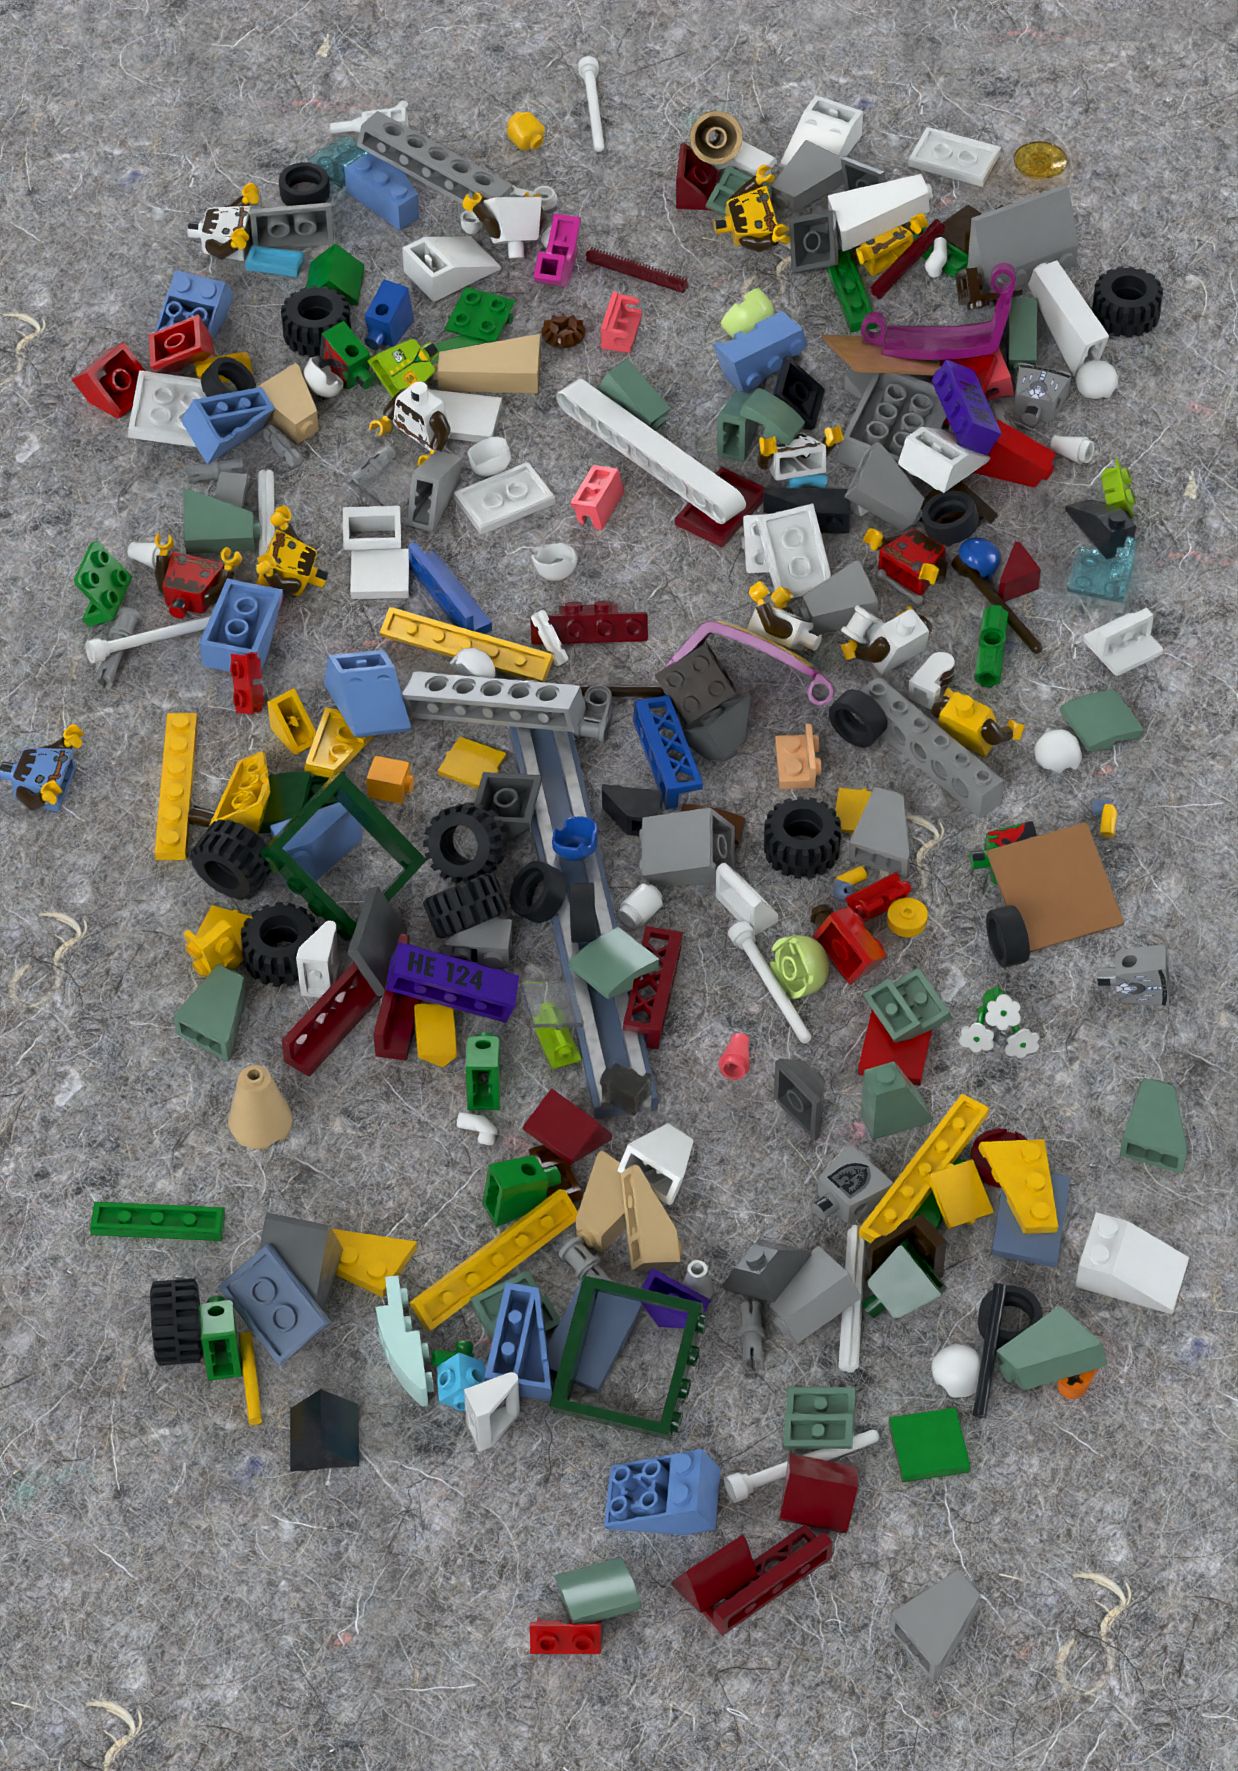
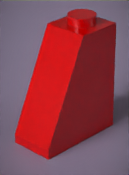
[973,419,1056,488]

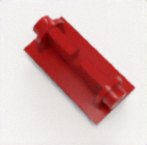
[230,652,265,715]
[845,872,912,922]
[530,1618,601,1654]

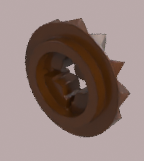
[541,313,585,348]

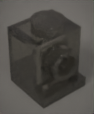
[600,1063,652,1116]

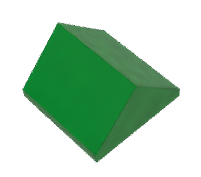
[306,243,364,306]

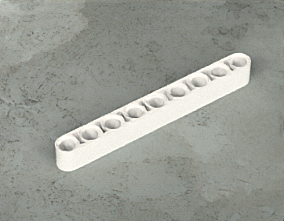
[556,379,746,524]

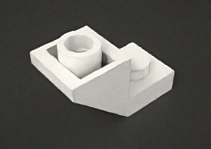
[715,141,778,177]

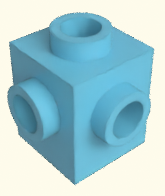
[437,1353,485,1412]

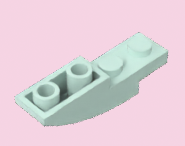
[375,1275,434,1406]

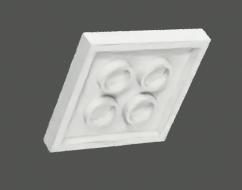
[128,370,206,447]

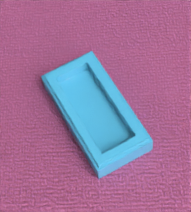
[245,245,305,278]

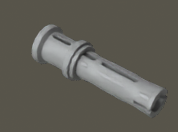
[94,607,142,689]
[559,1236,613,1282]

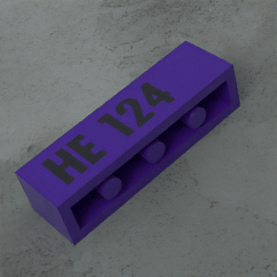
[932,359,1002,456]
[385,942,519,1023]

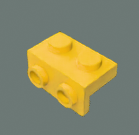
[183,919,244,978]

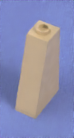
[433,335,541,394]

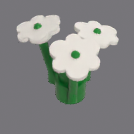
[959,987,1039,1058]

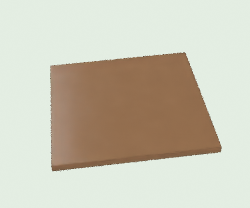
[821,334,941,375]
[986,822,1124,952]

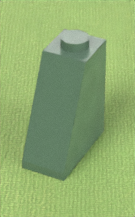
[1006,297,1037,373]
[597,358,671,431]
[717,391,759,462]
[183,489,260,554]
[174,964,247,1061]
[861,1062,933,1140]
[1120,1077,1188,1174]
[997,1305,1108,1391]

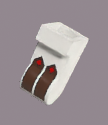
[908,652,955,710]

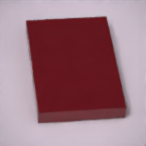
[675,466,766,548]

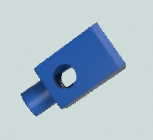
[364,279,414,350]

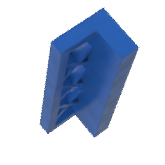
[408,542,492,634]
[633,695,703,809]

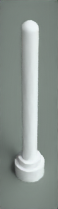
[578,56,604,152]
[85,616,211,663]
[728,921,811,1043]
[724,1430,879,1503]

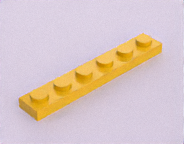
[380,607,554,683]
[155,713,198,860]
[858,1093,990,1243]
[409,1189,578,1331]

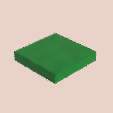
[888,1407,971,1483]

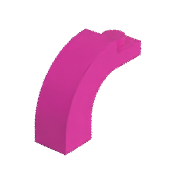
[534,213,581,287]

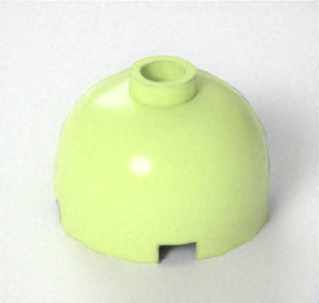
[720,288,775,339]
[770,935,829,999]

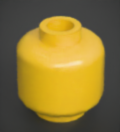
[506,111,545,151]

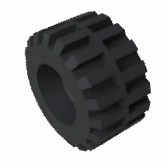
[1092,266,1163,338]
[281,286,351,357]
[764,796,841,879]
[423,802,508,883]
[190,819,272,900]
[423,873,509,938]
[241,902,319,987]
[150,1278,203,1366]

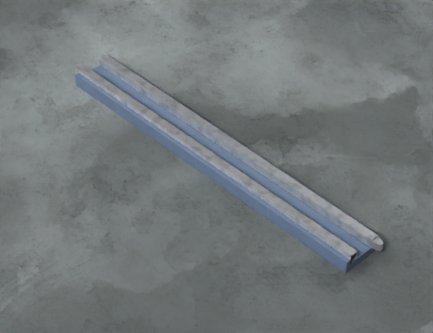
[509,726,658,1119]

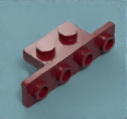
[530,600,648,645]

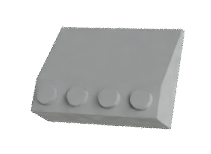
[967,184,1078,295]
[836,373,946,473]

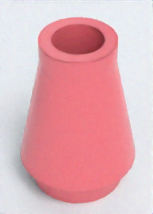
[718,1033,750,1080]

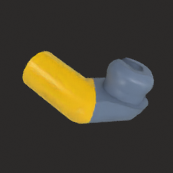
[1091,798,1117,837]
[833,866,867,902]

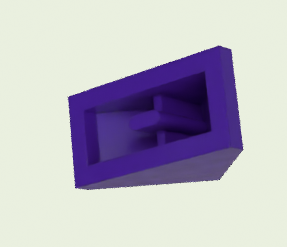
[641,1268,711,1328]

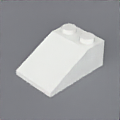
[1075,1212,1189,1314]

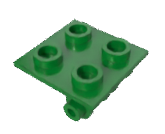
[445,287,516,343]

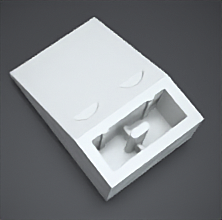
[780,95,863,168]
[402,236,501,302]
[898,427,990,493]

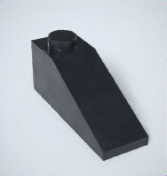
[763,488,850,533]
[1065,499,1136,560]

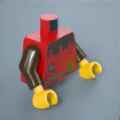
[862,528,948,596]
[154,533,242,619]

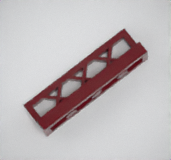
[623,926,683,1050]
[373,934,422,1061]
[281,961,383,1077]
[702,1524,833,1636]

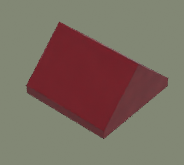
[676,142,721,211]
[523,1088,613,1165]
[779,1453,858,1534]
[671,1534,758,1613]

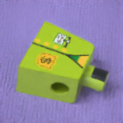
[368,339,438,398]

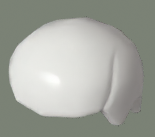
[303,357,343,397]
[1076,360,1119,399]
[468,437,511,477]
[531,543,578,581]
[450,647,496,678]
[1034,730,1082,774]
[931,1344,981,1398]

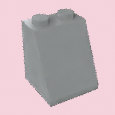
[639,807,735,885]

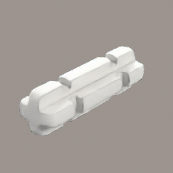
[531,610,568,666]

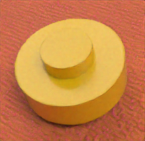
[887,898,928,937]

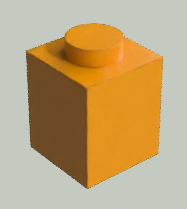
[366,756,415,804]

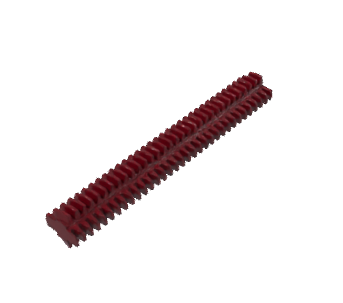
[869,219,947,299]
[585,247,689,293]

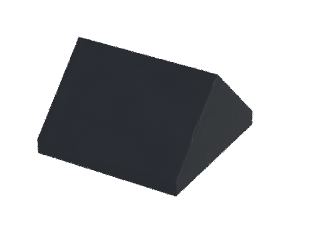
[773,355,825,430]
[290,1389,359,1472]

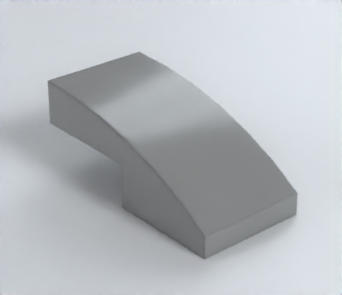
[215,472,249,509]

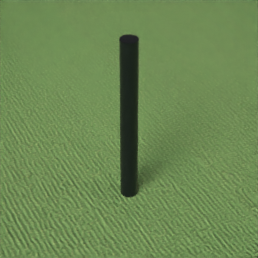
[972,1283,1007,1418]

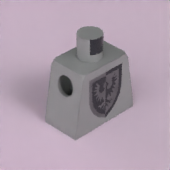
[812,1144,893,1223]

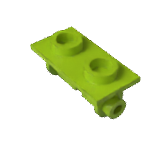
[1101,458,1136,518]
[531,1004,582,1070]

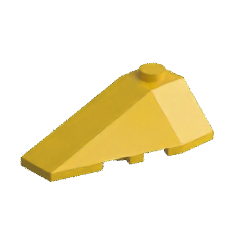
[210,750,270,835]

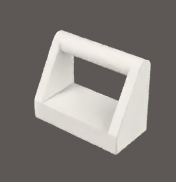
[343,506,401,550]
[716,863,778,935]
[296,921,340,998]
[464,1372,520,1452]

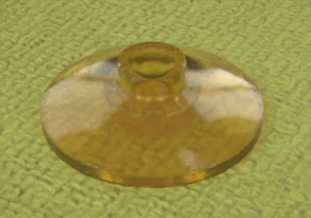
[1014,141,1067,179]

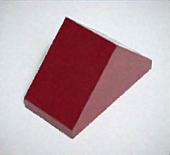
[998,541,1041,602]

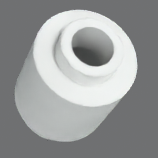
[617,884,663,929]

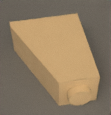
[256,363,319,444]
[576,1150,627,1254]

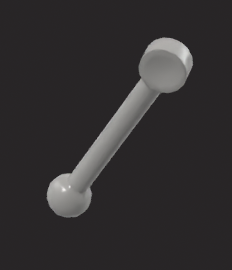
[876,569,924,607]

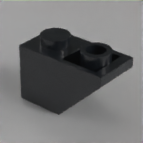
[602,784,663,836]

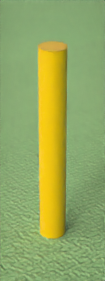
[239,1332,262,1425]

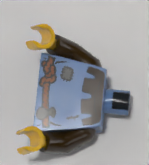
[0,724,84,812]

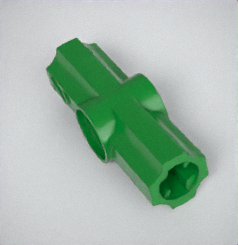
[974,605,1008,688]

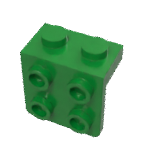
[74,541,133,627]

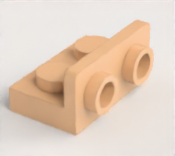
[775,724,821,789]

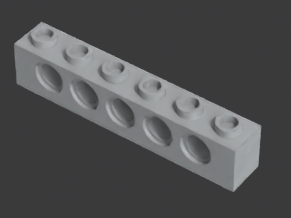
[357,111,513,204]
[402,671,586,732]
[859,677,1004,819]

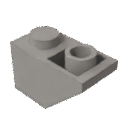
[446,918,513,968]

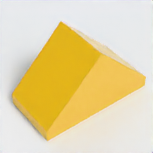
[268,688,316,755]

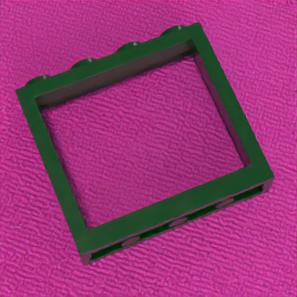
[260,772,427,941]
[549,1275,708,1441]

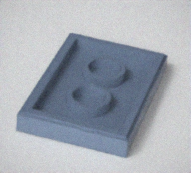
[991,1173,1070,1268]
[217,1244,332,1366]
[547,1278,644,1394]

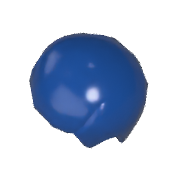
[958,538,1001,579]
[552,816,598,861]

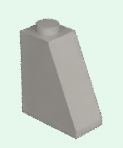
[771,140,844,212]
[845,442,924,531]
[407,450,463,532]
[799,560,879,634]
[849,786,910,878]
[769,1246,862,1344]
[889,1569,980,1682]

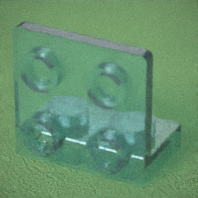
[307,135,369,189]
[1067,536,1138,603]

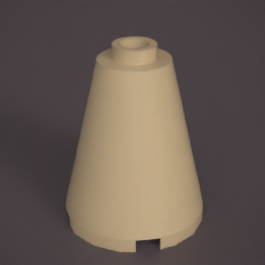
[690,111,742,165]
[228,1065,293,1149]

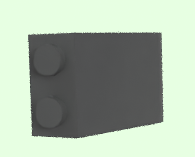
[259,1212,343,1312]

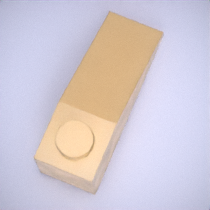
[620,1165,682,1270]

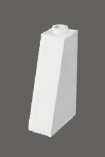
[828,174,933,252]
[1028,260,1109,376]

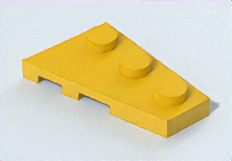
[304,707,376,778]
[978,1139,1059,1234]
[332,1229,417,1298]

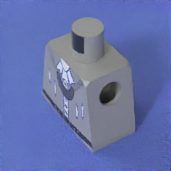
[1014,362,1072,426]
[1097,944,1170,1006]

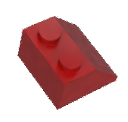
[148,315,214,374]
[72,341,145,419]
[812,906,887,985]

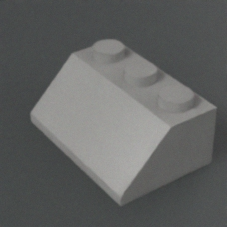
[249,202,334,249]

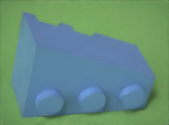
[344,153,419,231]
[713,311,808,393]
[181,387,275,465]
[484,1282,553,1401]

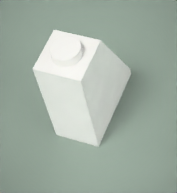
[617,1123,694,1205]

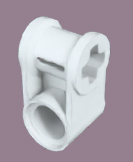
[841,605,885,645]

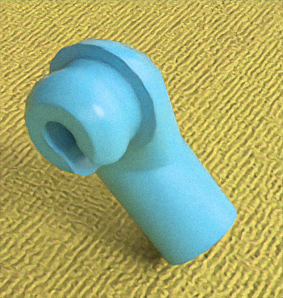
[787,474,828,488]

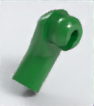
[431,1341,475,1367]

